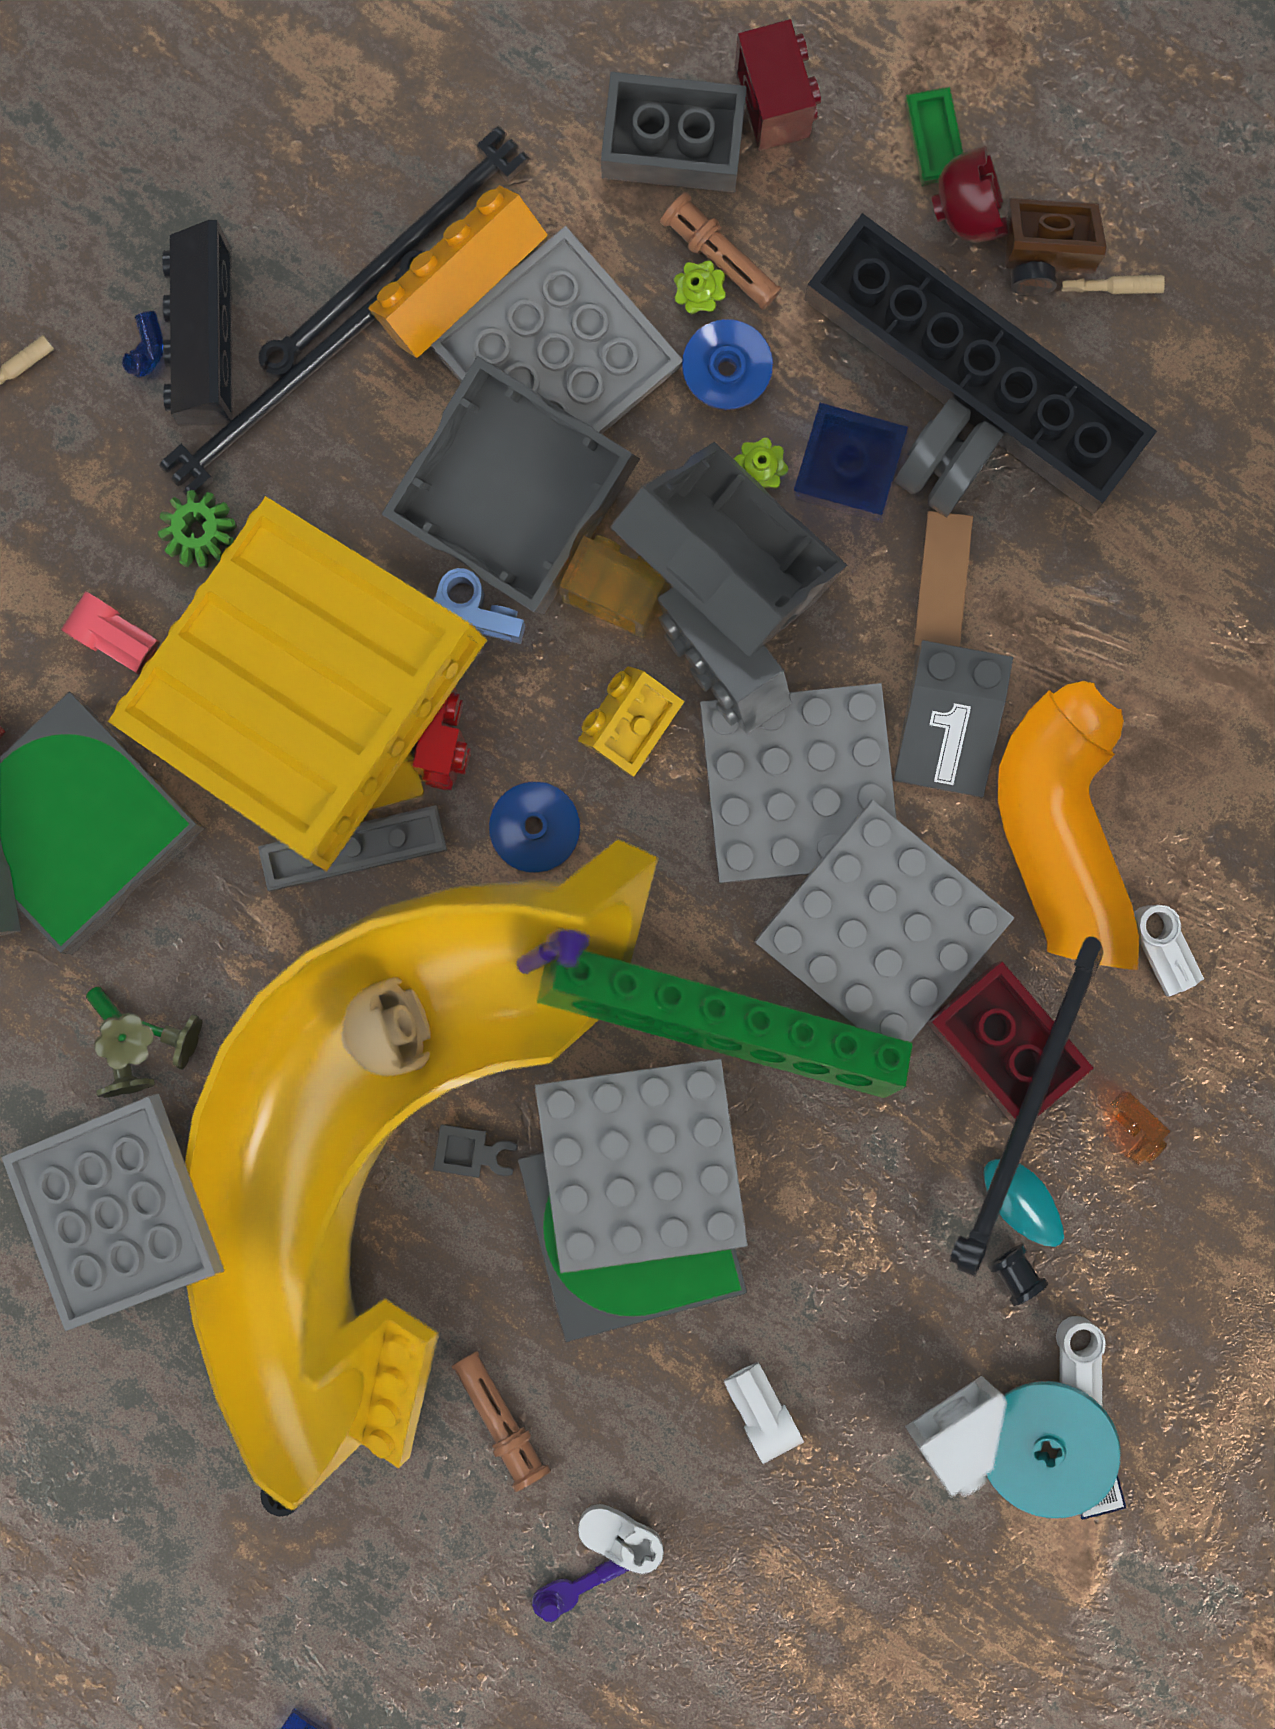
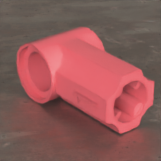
[61,591,160,675]

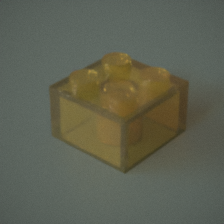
[559,535,668,640]

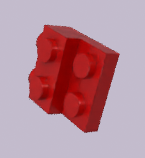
[412,687,471,791]

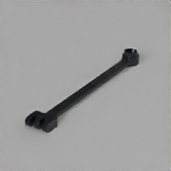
[259,126,531,379]
[159,250,424,496]
[950,937,1104,1277]

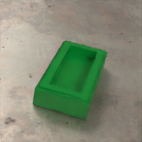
[904,87,963,186]

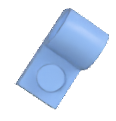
[434,568,525,644]

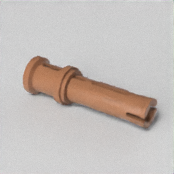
[659,192,782,310]
[451,1351,551,1492]

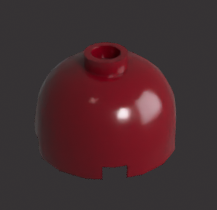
[931,145,1009,242]

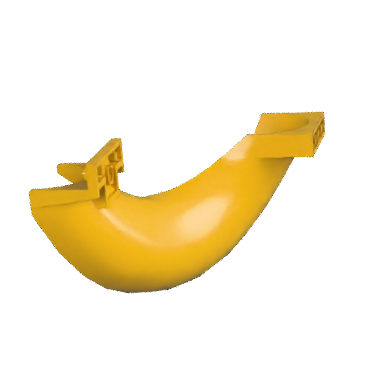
[185,839,658,1510]

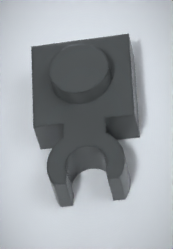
[433,1124,518,1178]

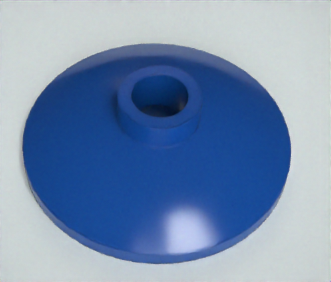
[682,319,773,410]
[489,782,580,873]

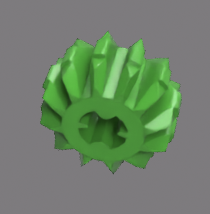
[158,490,237,569]

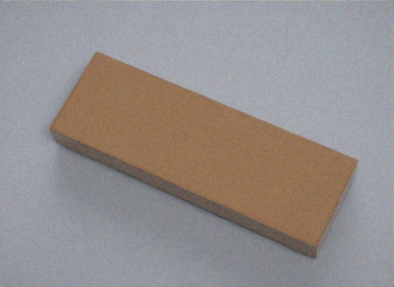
[913,511,973,648]

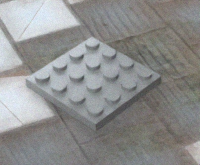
[430,226,684,434]
[700,683,897,884]
[754,800,1015,1042]
[535,1059,748,1273]
[1,1094,224,1331]

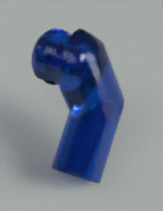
[122,311,164,378]

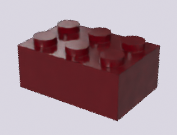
[926,961,1094,1125]

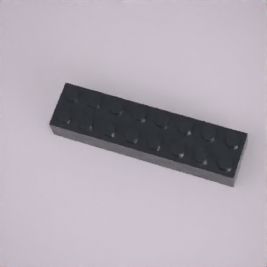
[804,213,1157,514]

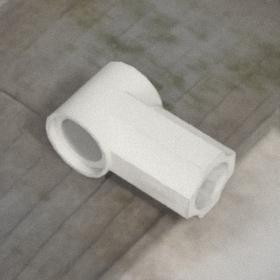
[1134,905,1204,997]
[1056,1316,1106,1406]
[724,1362,804,1464]

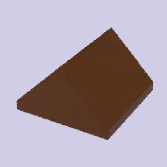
[1005,198,1107,274]

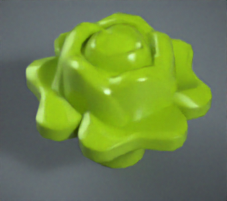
[674,260,726,314]
[734,437,789,489]

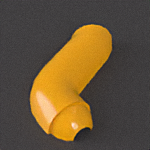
[998,681,1139,970]

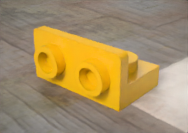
[578,666,685,777]

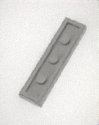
[258,805,447,892]

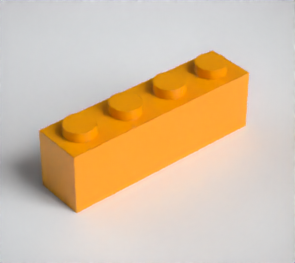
[368,185,548,358]

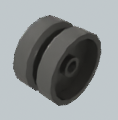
[894,397,1005,518]

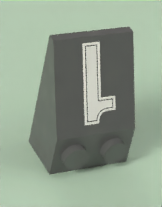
[893,640,1013,798]

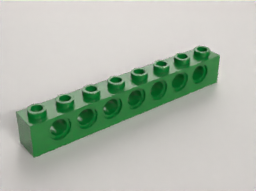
[537,950,913,1098]

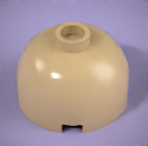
[341,978,430,1076]

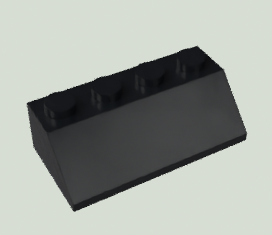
[162,220,233,425]

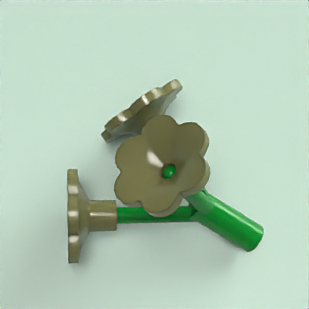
[86,987,203,1098]

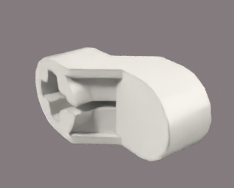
[578,1504,663,1574]

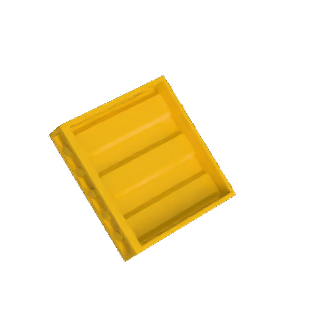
[108,496,487,872]

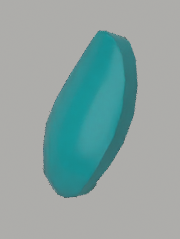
[983,1159,1064,1247]

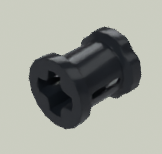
[988,1244,1049,1306]

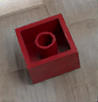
[734,19,821,151]

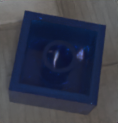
[794,403,909,523]

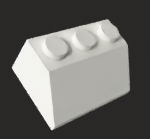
[905,1376,1006,1496]

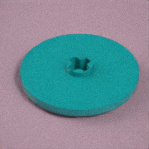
[986,1381,1121,1518]

